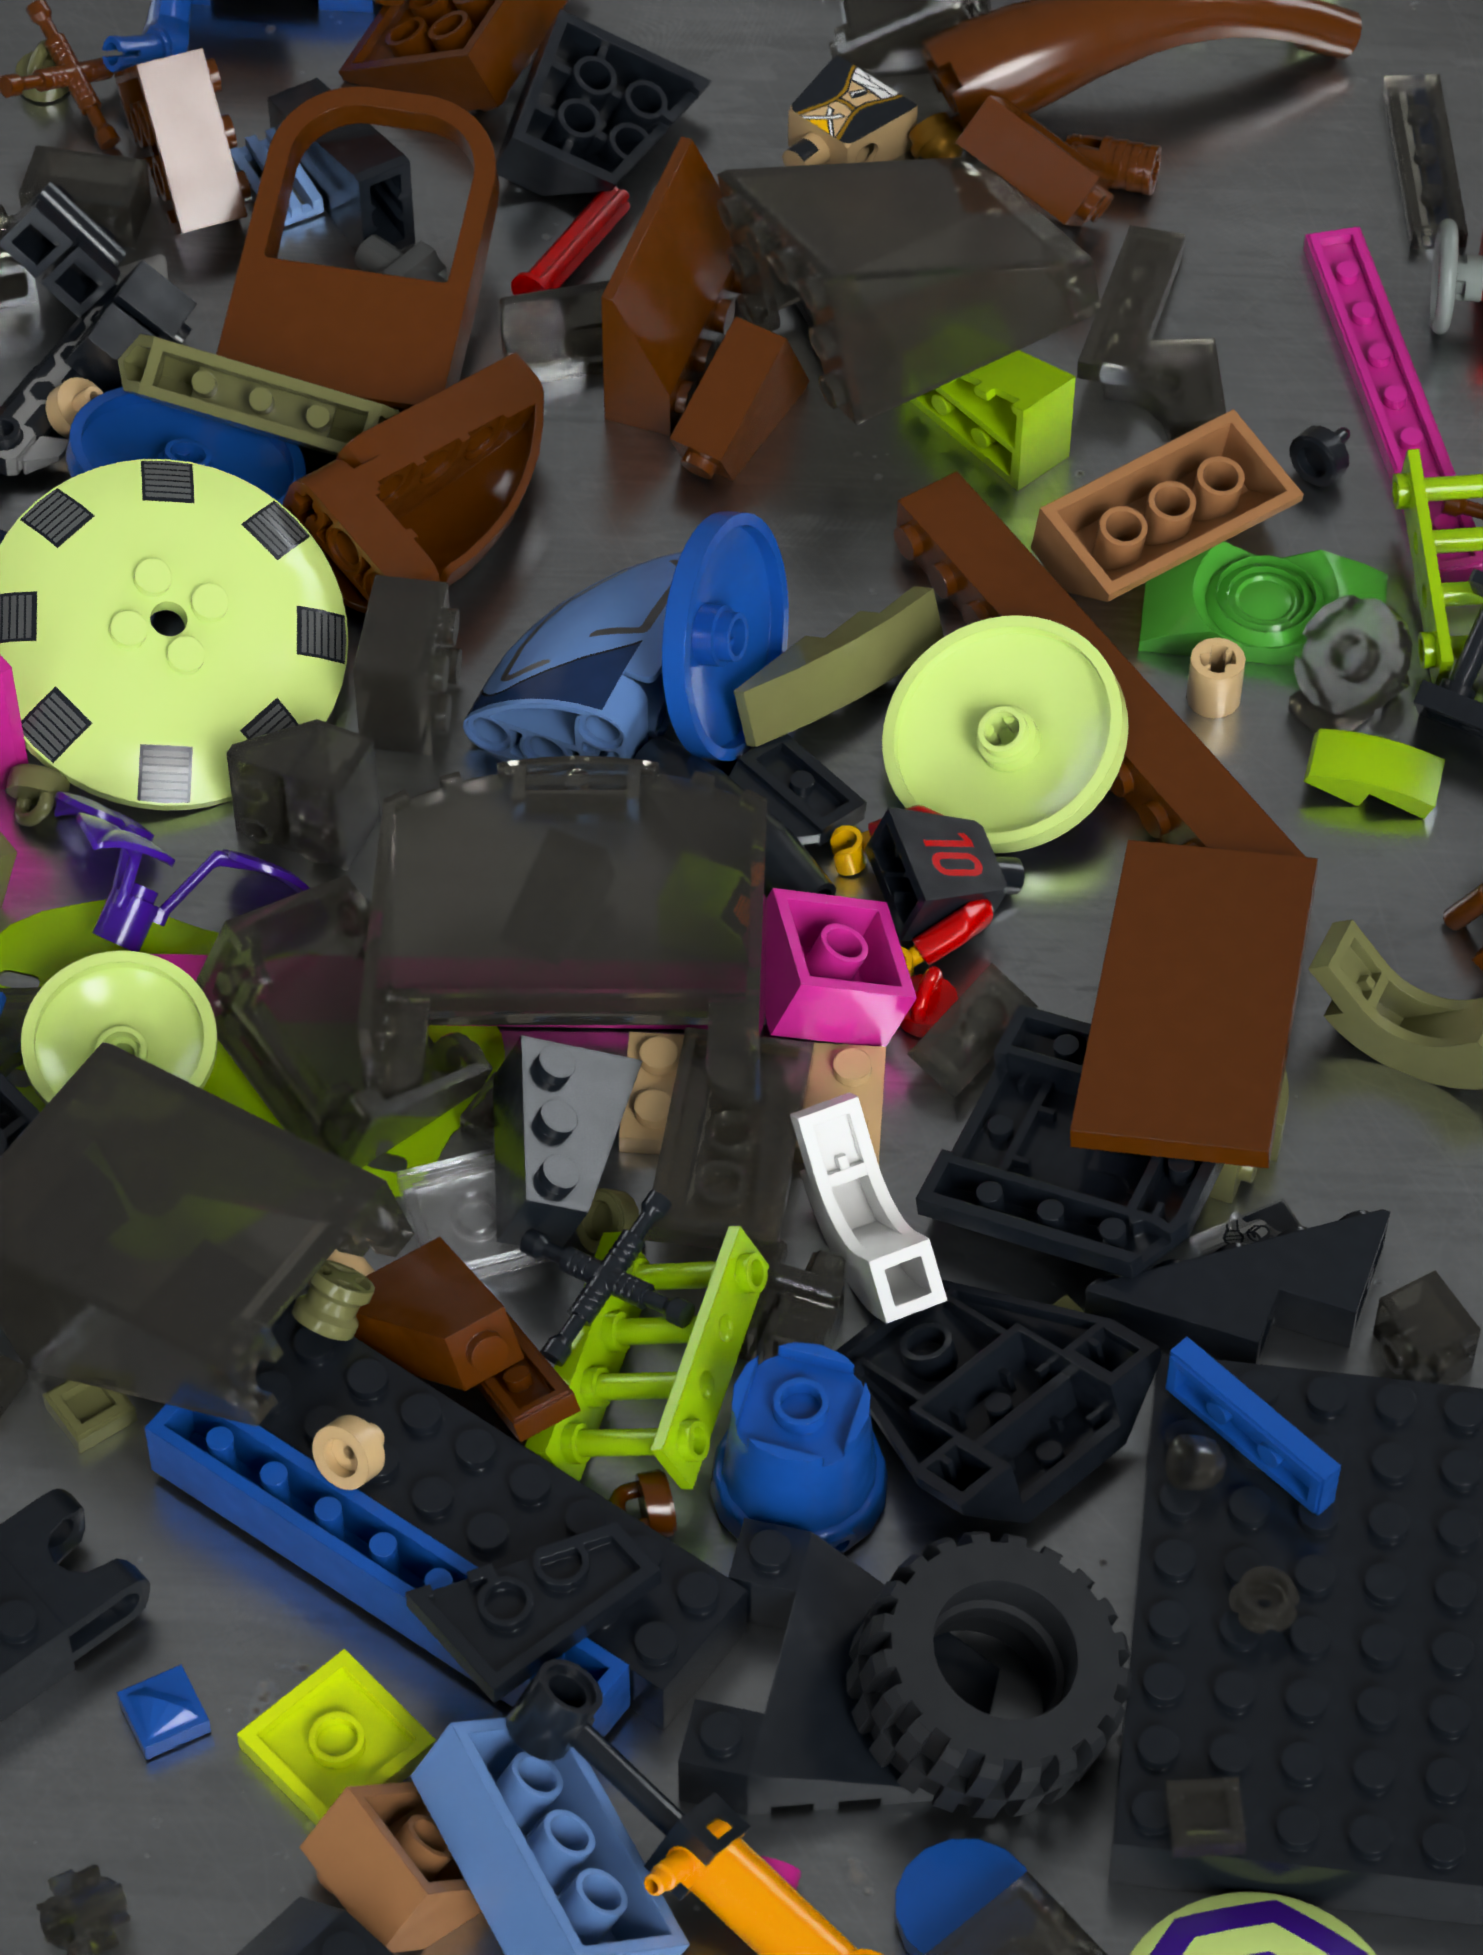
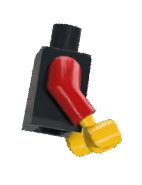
[830,805,1025,977]

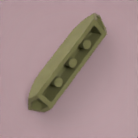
[118,334,400,457]

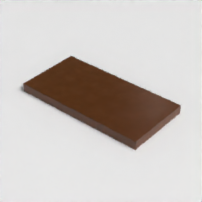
[1070,840,1318,1169]

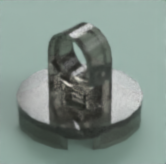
[1294,595,1413,718]

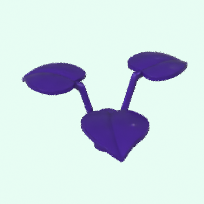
[54,791,320,952]

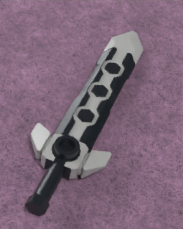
[0,255,168,476]

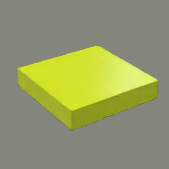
[237,1648,436,1825]

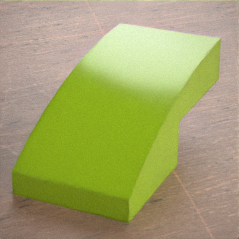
[1303,728,1445,819]

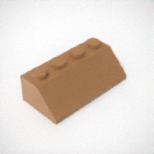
[1031,409,1304,602]

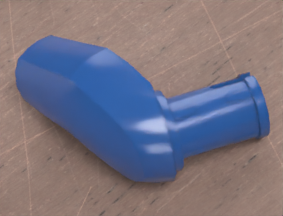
[102,0,192,72]

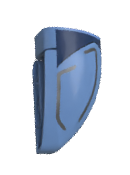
[463,552,682,791]

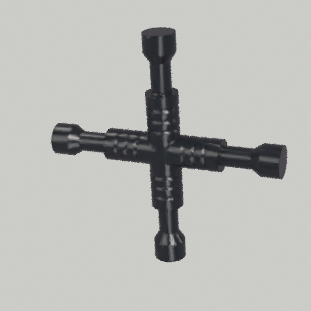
[520,1190,695,1367]

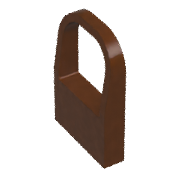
[216,86,499,412]

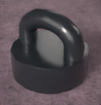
[1290,426,1350,487]

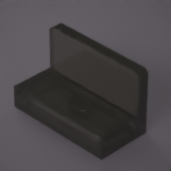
[499,280,609,383]

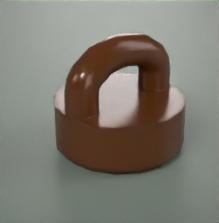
[609,1469,677,1538]

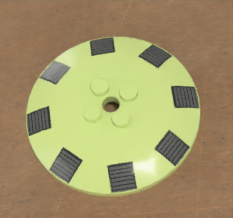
[0,459,348,811]

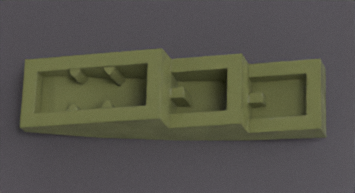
[734,586,944,747]

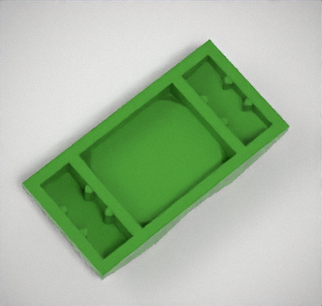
[1138,541,1388,675]

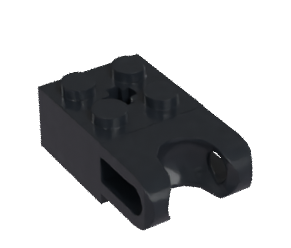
[0,1488,150,1722]

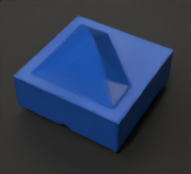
[117,1664,211,1760]

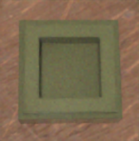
[42,1361,138,1454]

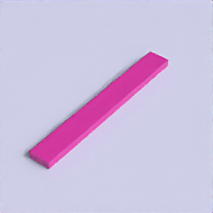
[1303,226,1483,583]

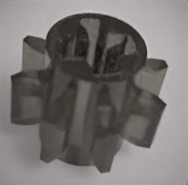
[37,1864,131,1955]

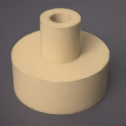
[46,377,103,439]
[312,1415,385,1490]

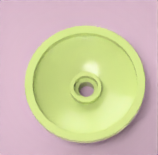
[21,950,218,1133]

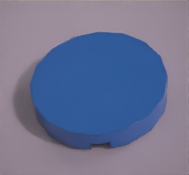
[895,1839,1038,1955]

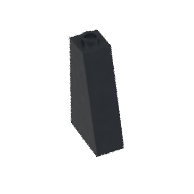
[267,78,415,252]

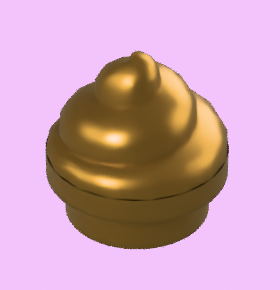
[909,112,964,173]

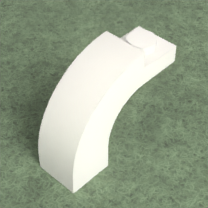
[790,1092,947,1324]

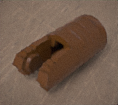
[1065,133,1162,196]

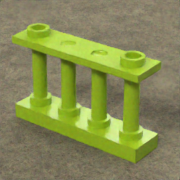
[1392,449,1483,686]
[525,1226,769,1489]

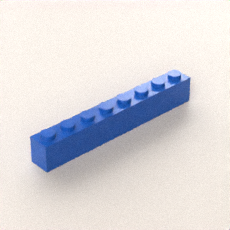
[144,1380,630,1737]

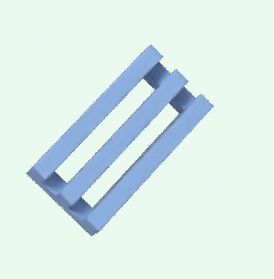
[230,127,324,227]

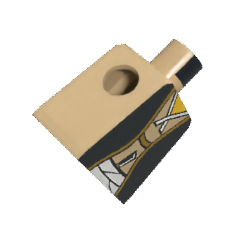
[782,55,918,184]

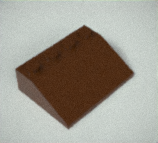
[338,0,568,111]
[601,136,754,436]

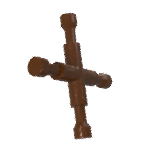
[0,0,120,150]

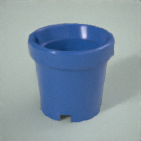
[710,1342,888,1554]

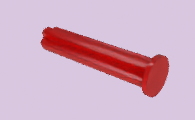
[511,187,630,313]

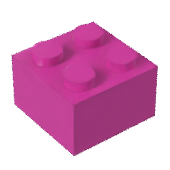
[743,888,917,1047]

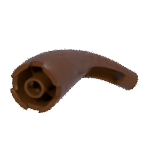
[921,0,1362,130]

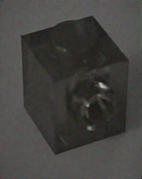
[1373,1270,1481,1385]

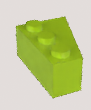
[899,319,1076,491]

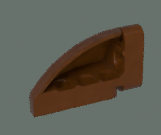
[282,352,544,619]

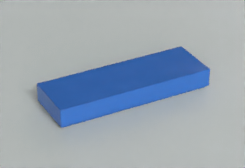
[1165,1336,1341,1516]

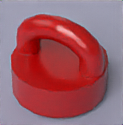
[900,966,959,1038]

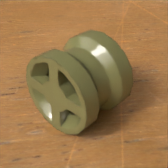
[291,1259,375,1341]

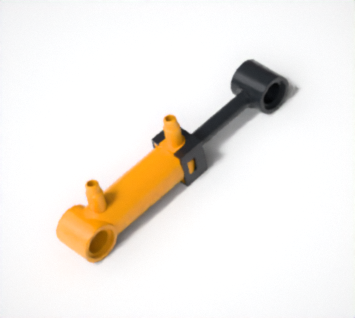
[506,1659,884,1955]

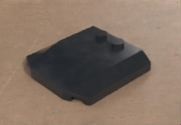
[916,1004,1224,1279]

